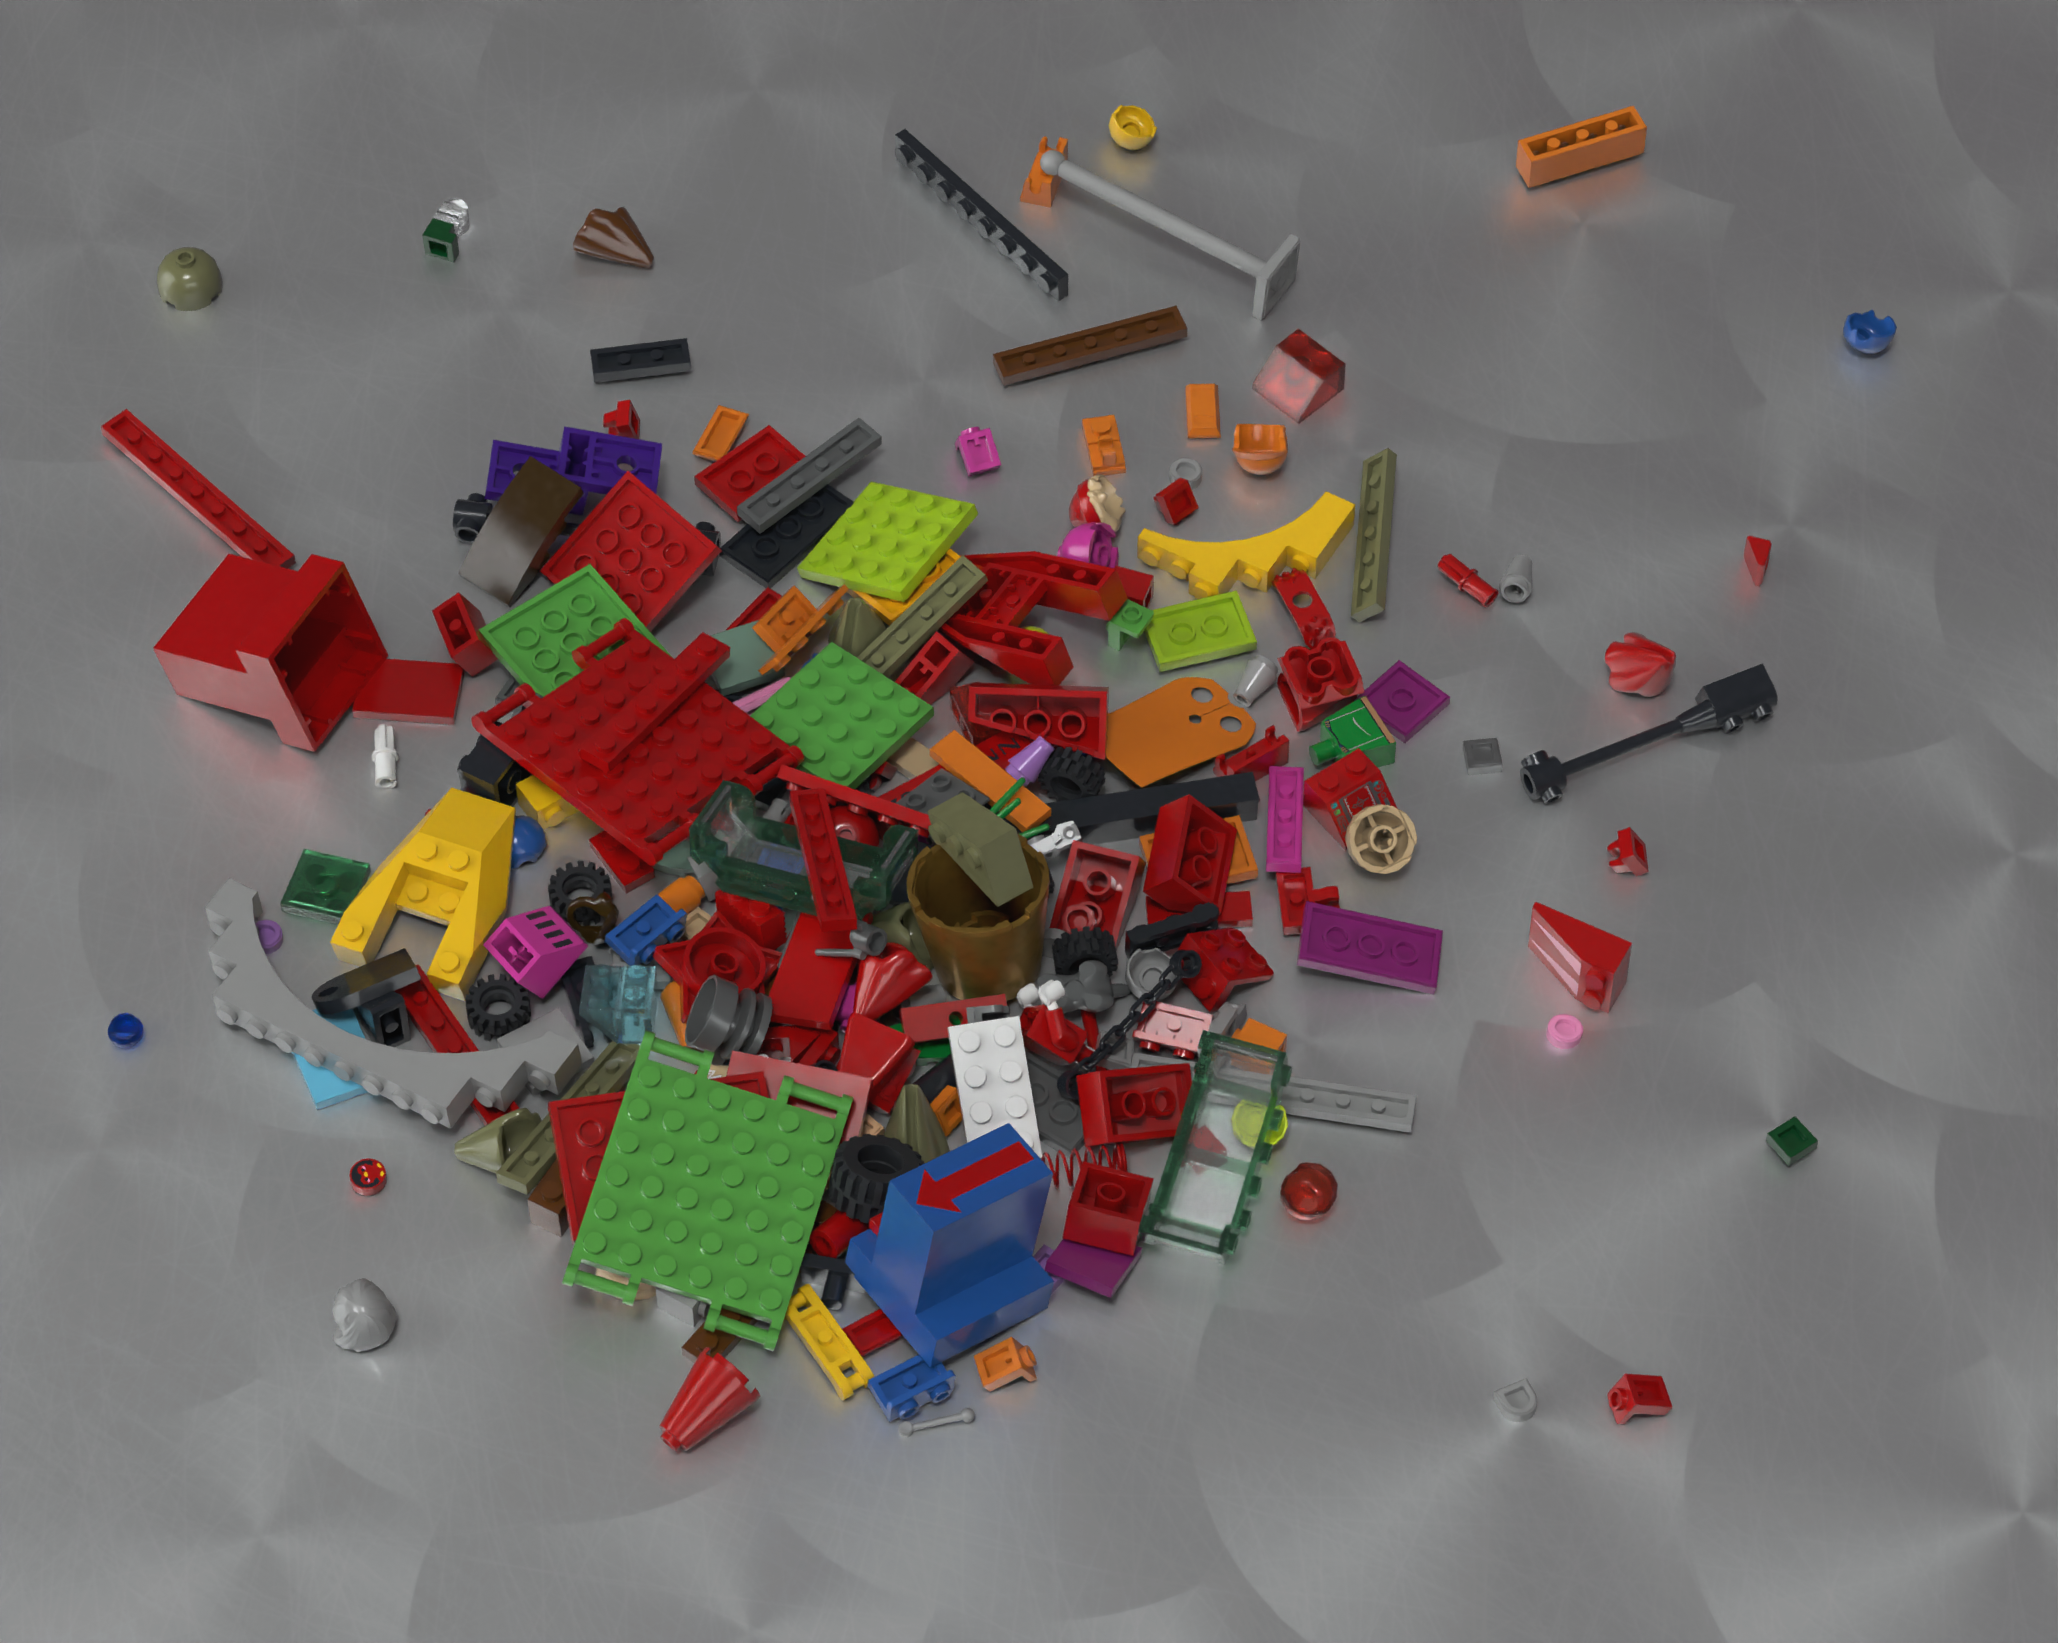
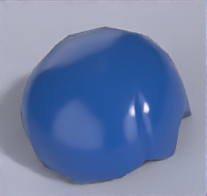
[1843,310,1897,355]
[511,815,546,869]

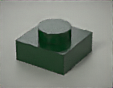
[1766,1116,1818,1166]

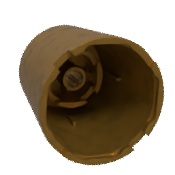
[907,834,1050,1001]

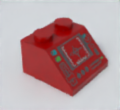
[1303,748,1398,850]

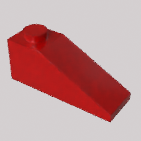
[895,631,974,705]

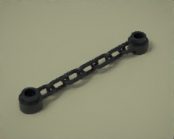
[1057,950,1202,1099]

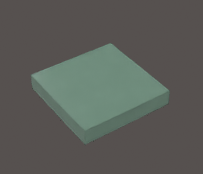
[710,620,785,696]

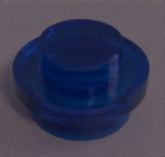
[108,1013,144,1048]

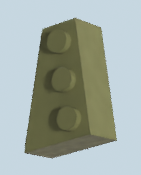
[927,792,1033,907]

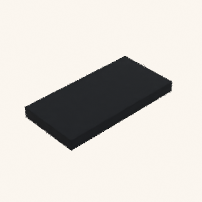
[719,484,854,589]

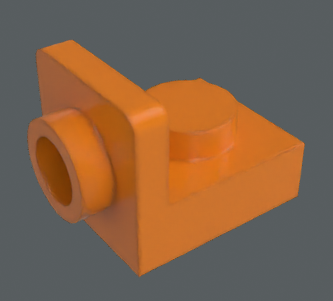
[974,1337,1037,1392]

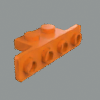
[752,584,849,676]

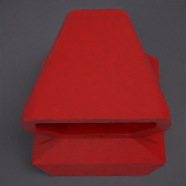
[1277,637,1364,732]
[836,1012,921,1114]

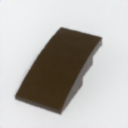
[458,456,584,608]

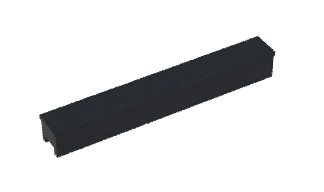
[996,772,1260,849]

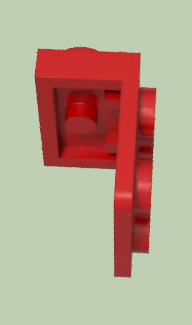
[1177,928,1274,1012]

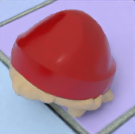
[1069,474,1126,532]

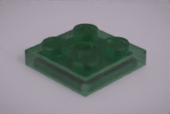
[280,849,371,924]

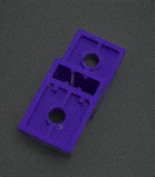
[484,426,662,516]

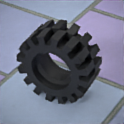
[1038,747,1106,802]
[548,861,613,926]
[1052,926,1118,977]
[465,974,531,1042]

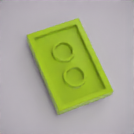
[1144,590,1257,672]

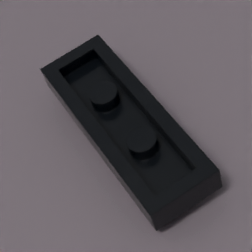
[590,338,691,383]

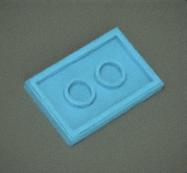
[292,1009,368,1110]

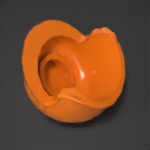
[1232,424,1288,476]

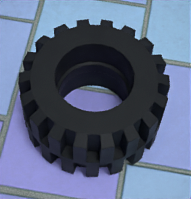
[828,1134,925,1224]

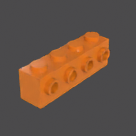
[1516,106,1647,188]

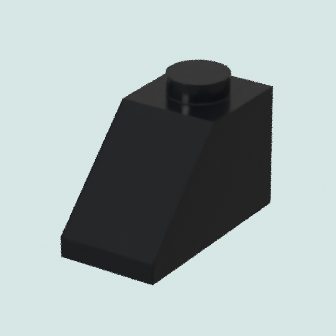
[358,991,411,1047]

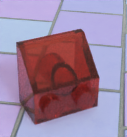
[1252,328,1346,424]

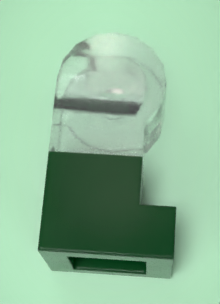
[422,198,470,262]

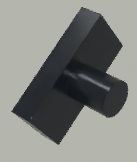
[801,1253,867,1310]

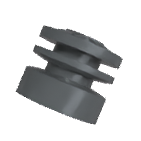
[685,975,773,1060]

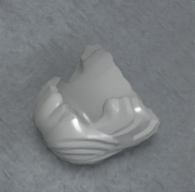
[333,1278,397,1352]

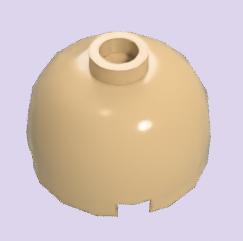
[1345,804,1417,874]

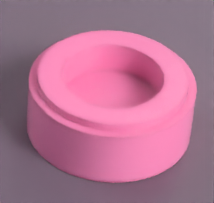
[1546,1014,1583,1049]

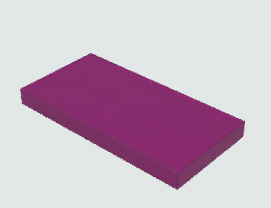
[1297,901,1443,995]

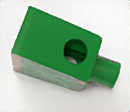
[1309,696,1396,767]

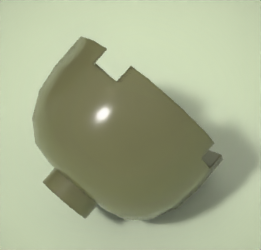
[157,247,222,311]

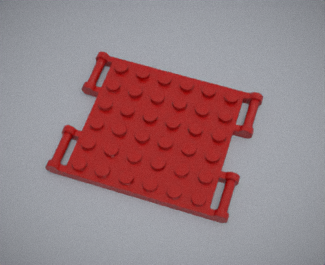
[471,618,805,866]

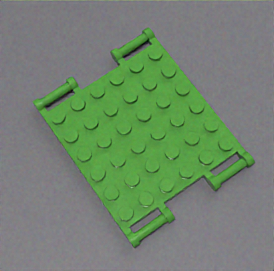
[562,1030,853,1352]

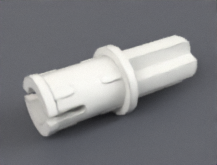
[372,724,399,789]

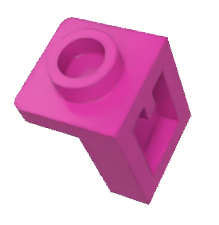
[954,427,1001,476]

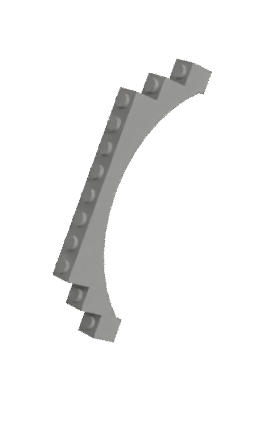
[205,878,582,1129]

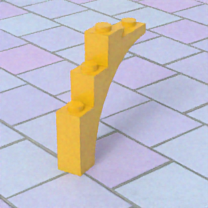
[1137,491,1355,599]

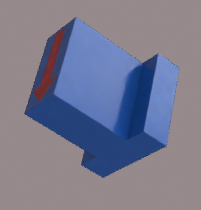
[845,1123,1054,1368]

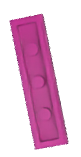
[1266,766,1304,873]

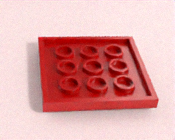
[540,471,722,632]

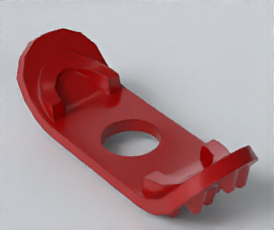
[1271,568,1336,649]

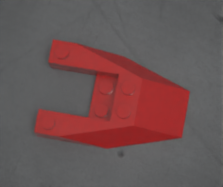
[939,551,1128,685]

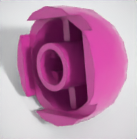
[1057,522,1119,568]

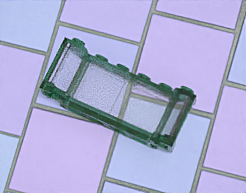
[689,780,918,921]
[1138,1030,1292,1265]

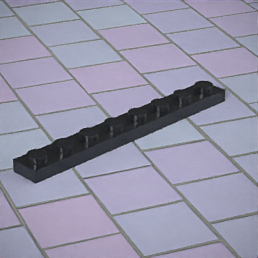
[895,129,1068,302]

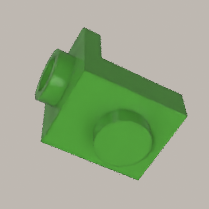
[1106,599,1154,651]

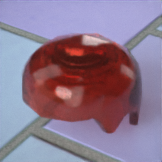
[1280,1162,1338,1221]

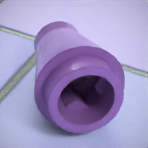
[1005,735,1055,787]

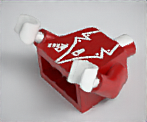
[1017,980,1095,1070]

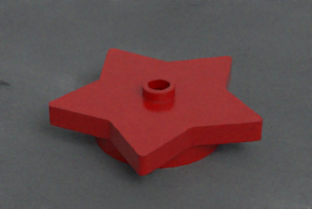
[653,911,782,1023]

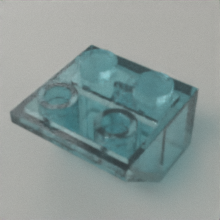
[579,964,658,1044]

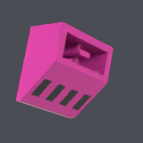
[483,906,588,999]

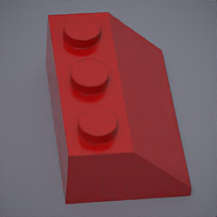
[1143,794,1237,915]

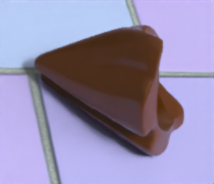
[573,207,654,268]

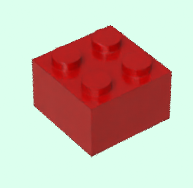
[1062,1161,1154,1256]

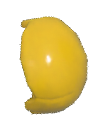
[1109,105,1157,150]

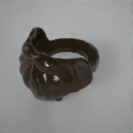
[566,892,619,945]

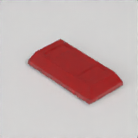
[842,1309,903,1357]

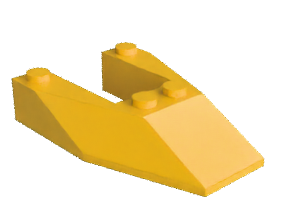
[330,787,516,1001]

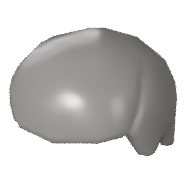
[1125,948,1177,1001]

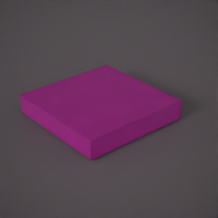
[1354,660,1450,743]
[1045,1239,1142,1298]

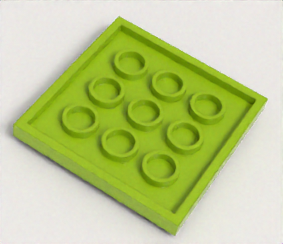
[797,481,978,602]

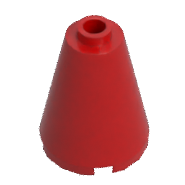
[659,1347,761,1451]

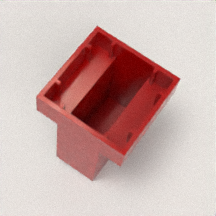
[153,554,389,752]

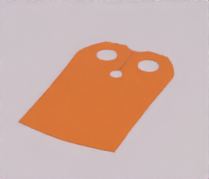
[1106,677,1256,788]

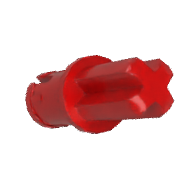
[1437,554,1499,608]

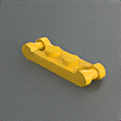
[784,1283,874,1400]

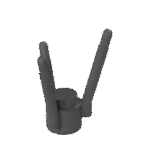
[811,896,887,960]

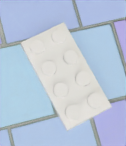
[947,1016,1042,1159]

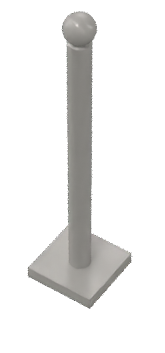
[1040,150,1300,321]

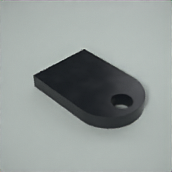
[312,948,421,1014]

